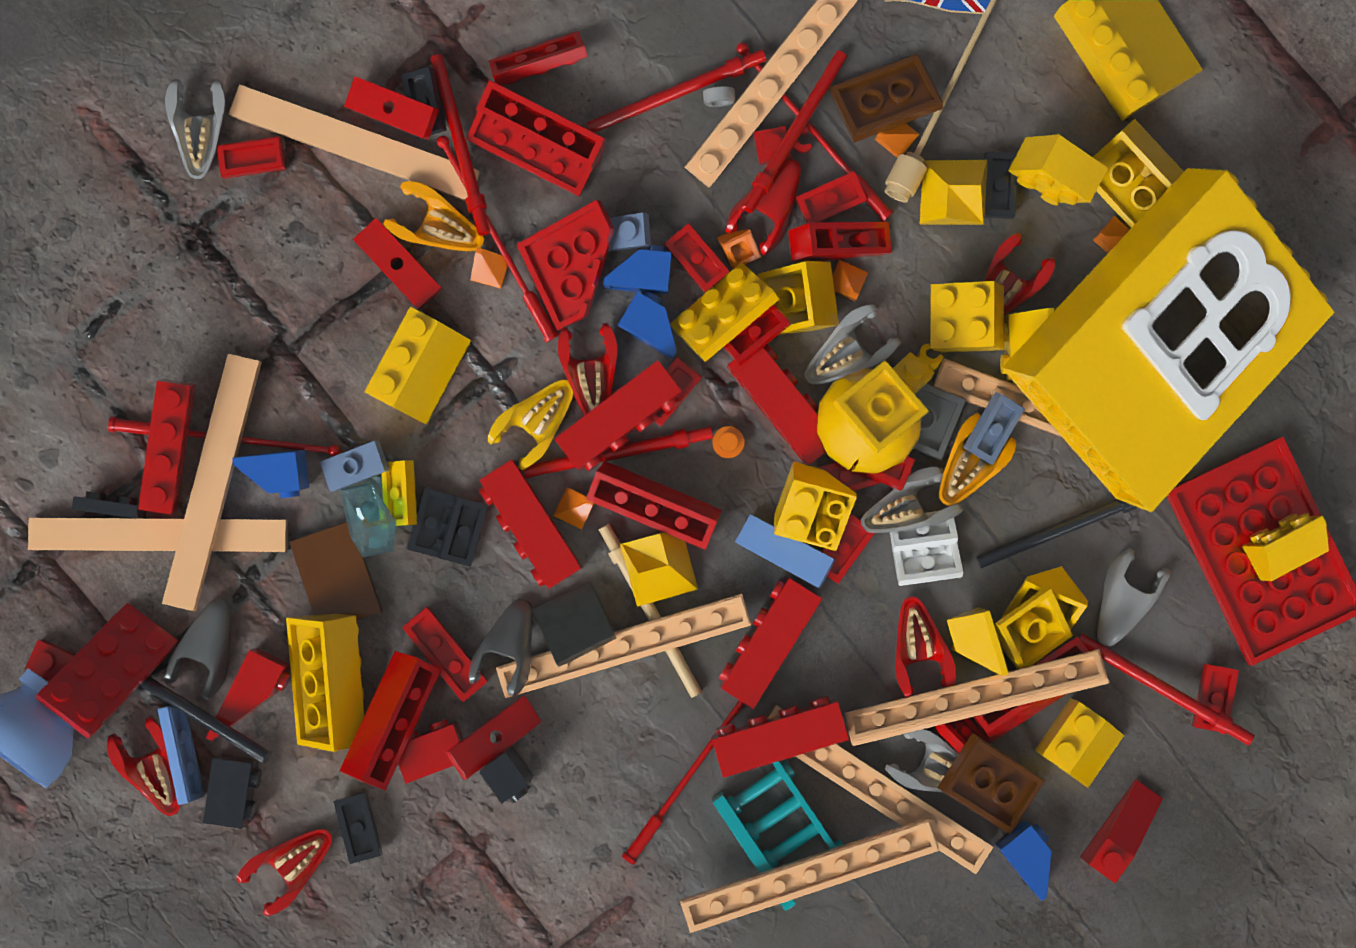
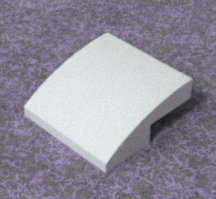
[890,511,963,586]

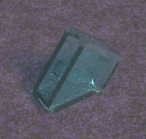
[341,483,396,558]

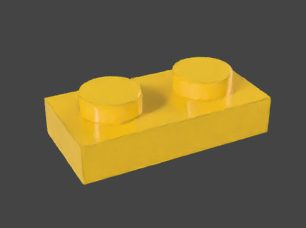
[382,460,417,527]

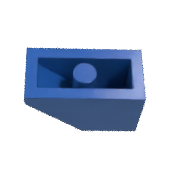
[604,245,671,295]
[618,291,677,360]
[232,449,310,498]
[995,820,1052,901]

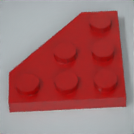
[516,200,615,331]

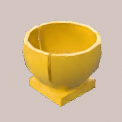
[817,361,928,474]

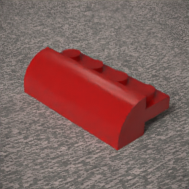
[465,80,606,197]

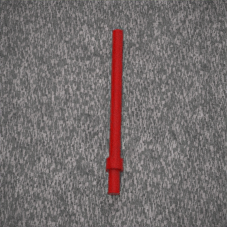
[586,49,767,133]
[741,50,847,213]
[431,54,491,236]
[524,426,713,478]
[1079,633,1255,746]

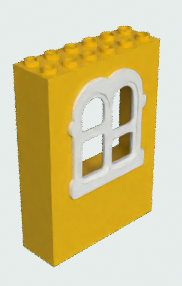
[1002,168,1335,512]

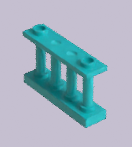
[712,759,843,911]

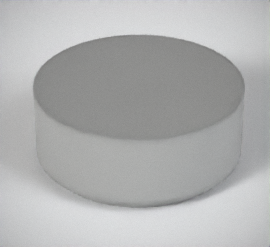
[703,87,735,107]

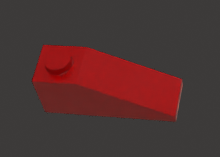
[788,222,892,262]
[206,648,291,741]
[1080,779,1163,884]

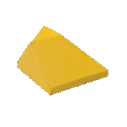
[920,160,988,225]
[620,533,698,606]
[1001,566,1088,630]
[994,586,1073,669]
[947,608,1009,676]

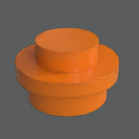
[712,426,744,458]

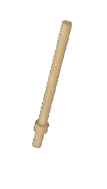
[598,523,702,698]

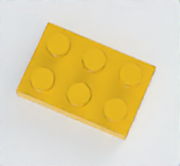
[670,263,779,362]

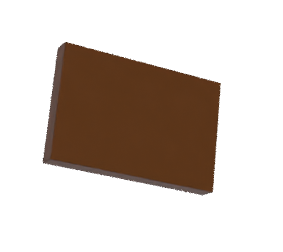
[829,53,943,143]
[289,521,383,621]
[937,733,1045,834]

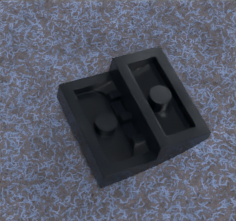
[406,487,488,567]

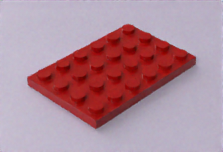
[1167,436,1356,666]

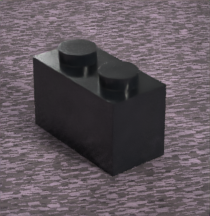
[479,745,534,804]
[203,754,262,829]

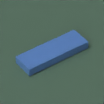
[735,514,836,588]
[157,705,205,805]

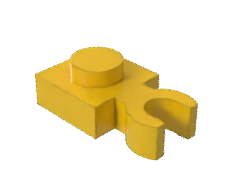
[892,344,944,394]

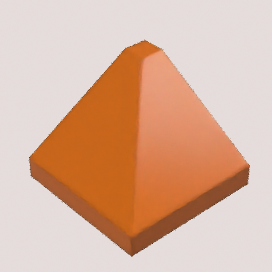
[875,123,919,157]
[1092,216,1130,254]
[717,229,761,270]
[471,247,508,289]
[832,259,868,302]
[553,487,595,530]

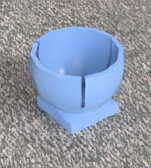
[0,669,74,788]

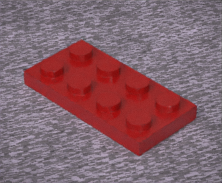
[36,602,178,739]

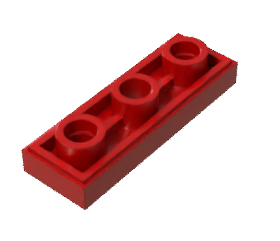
[344,76,439,140]
[353,218,442,311]
[445,695,542,780]

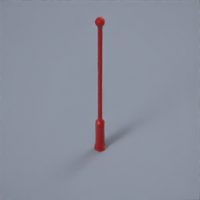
[736,42,894,222]
[437,135,559,343]
[108,416,341,457]
[621,700,744,865]

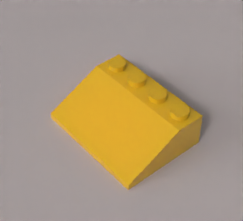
[1054,0,1203,121]

